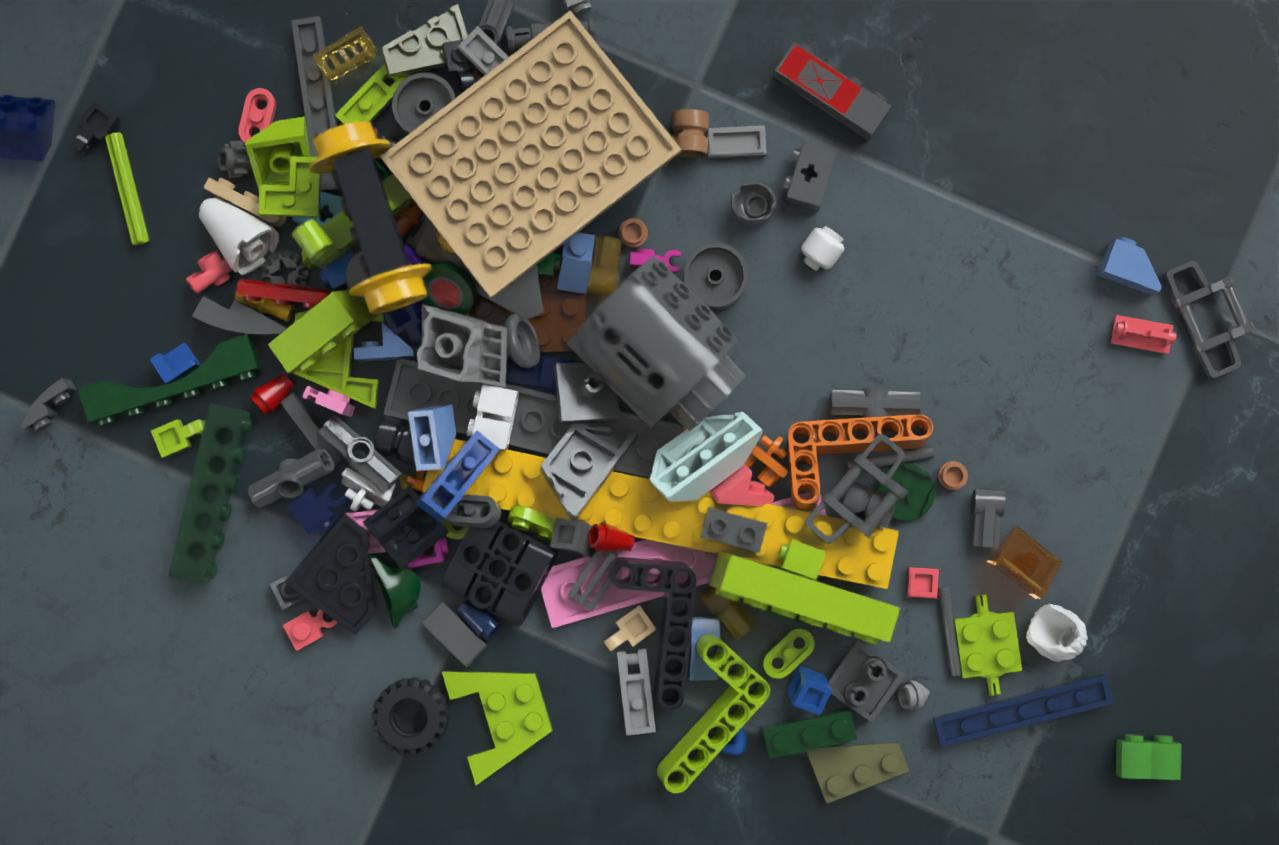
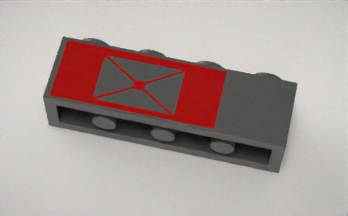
[773,42,891,141]

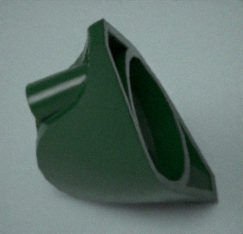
[369,556,421,629]

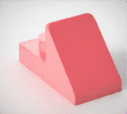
[709,464,774,506]

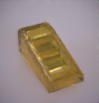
[312,26,378,82]

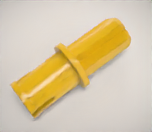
[235,291,294,323]

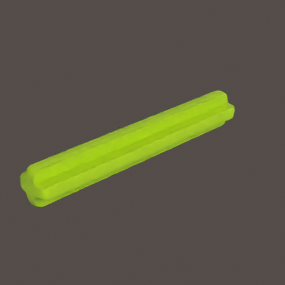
[105,133,149,246]

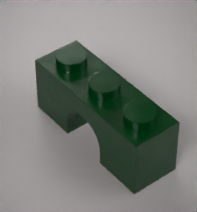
[761,707,857,759]

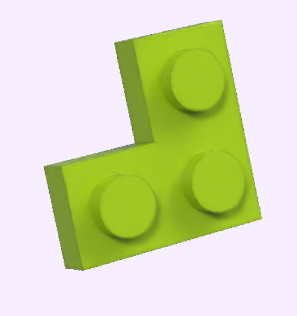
[259,156,322,218]

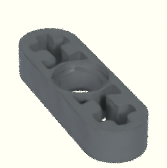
[281,393,344,467]

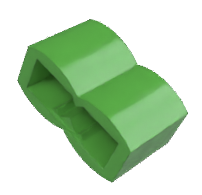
[1116,734,1181,780]

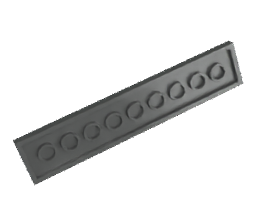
[383,358,683,479]

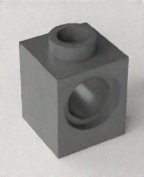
[550,518,594,558]

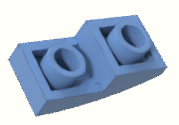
[687,616,720,681]

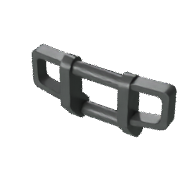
[1163,260,1255,379]
[805,434,908,544]

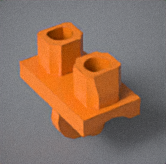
[744,435,789,487]

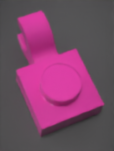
[630,249,681,273]

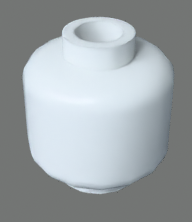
[801,226,845,271]

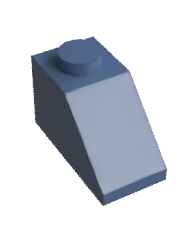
[1097,237,1162,295]
[408,404,456,471]

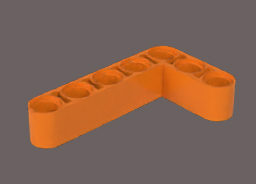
[787,414,933,512]

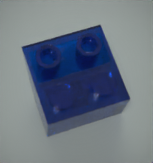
[0,95,55,161]

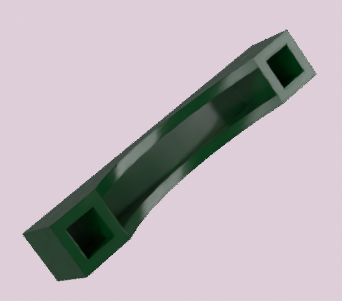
[78,334,263,427]

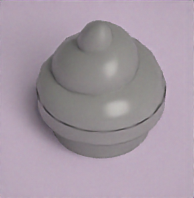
[898,680,930,711]

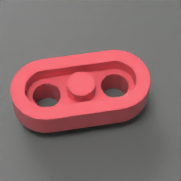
[238,88,277,143]

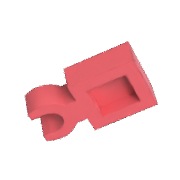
[283,609,338,651]

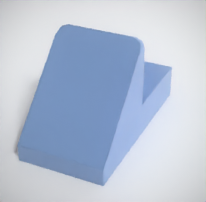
[557,233,595,295]
[354,323,417,362]

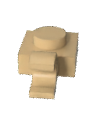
[603,605,657,651]

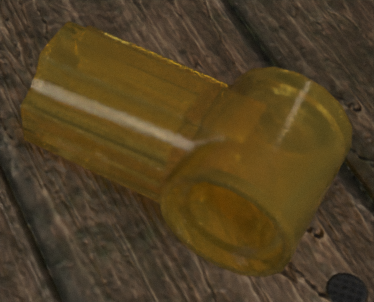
[587,236,622,296]
[699,586,756,640]

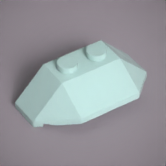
[650,412,763,501]

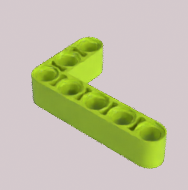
[292,174,414,268]
[657,633,770,793]

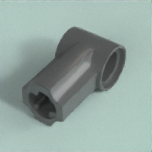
[478,0,514,49]
[971,489,1006,548]

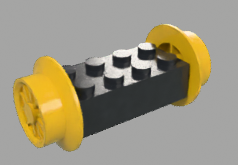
[309,121,432,314]

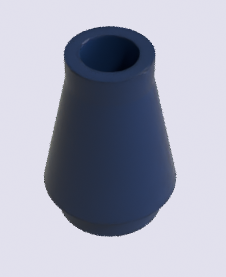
[457,600,502,641]

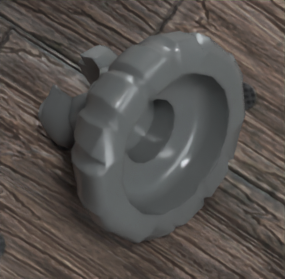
[503,314,540,368]

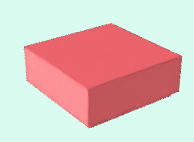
[906,567,939,599]

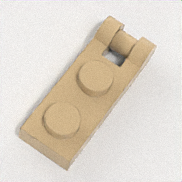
[203,177,286,227]

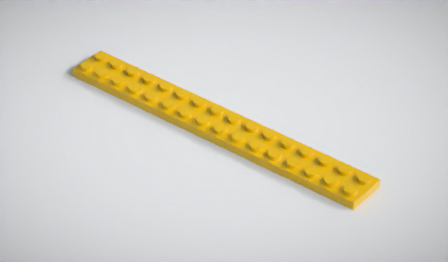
[422,439,899,589]

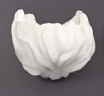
[1026,604,1088,662]

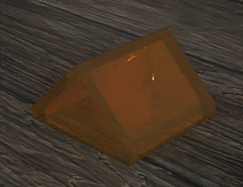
[987,525,1062,599]

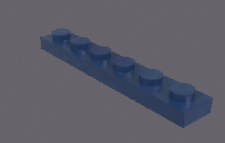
[932,674,1114,747]

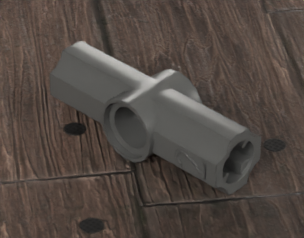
[830,388,921,418]
[318,415,402,494]
[248,448,334,508]

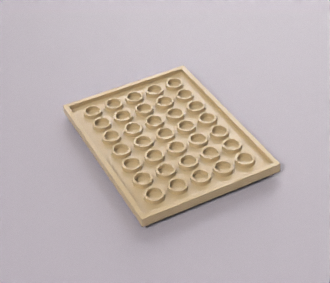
[380,11,681,299]

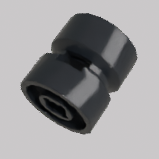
[374,416,415,465]

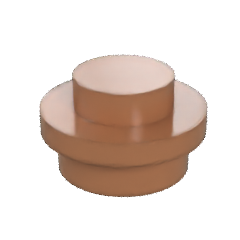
[619,218,648,248]
[938,461,968,491]

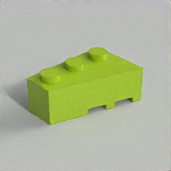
[268,289,377,373]

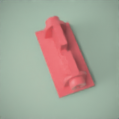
[1111,315,1176,354]

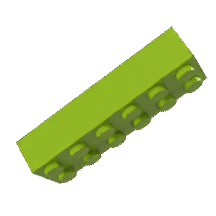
[709,551,900,645]

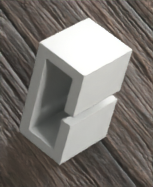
[467,384,519,450]

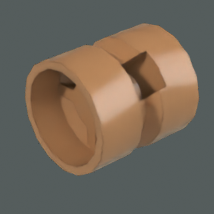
[671,109,709,158]

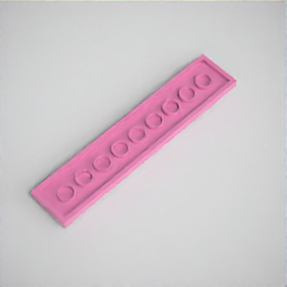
[541,492,827,628]

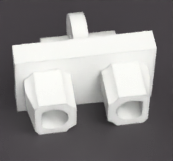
[341,467,396,512]

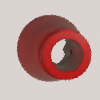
[250,373,294,415]
[588,522,635,552]

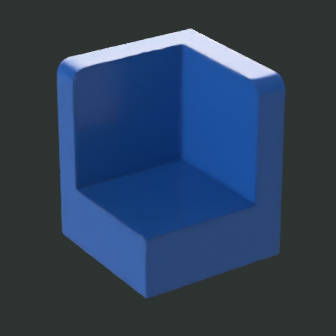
[150,343,201,384]

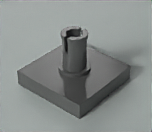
[554,362,620,424]

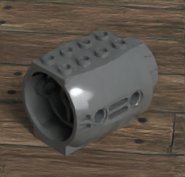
[567,256,746,432]

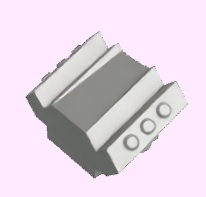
[417,305,507,387]

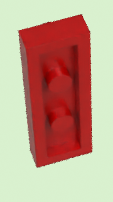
[236,278,329,308]

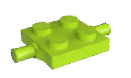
[954,594,1022,696]

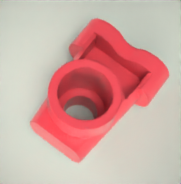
[186,250,232,294]

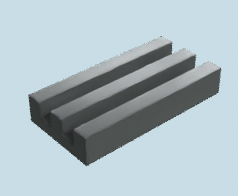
[568,551,621,611]

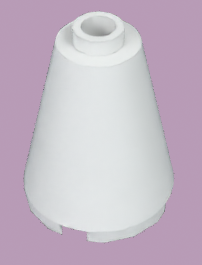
[199,197,279,275]

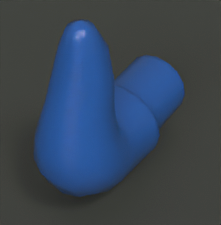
[719,726,747,756]

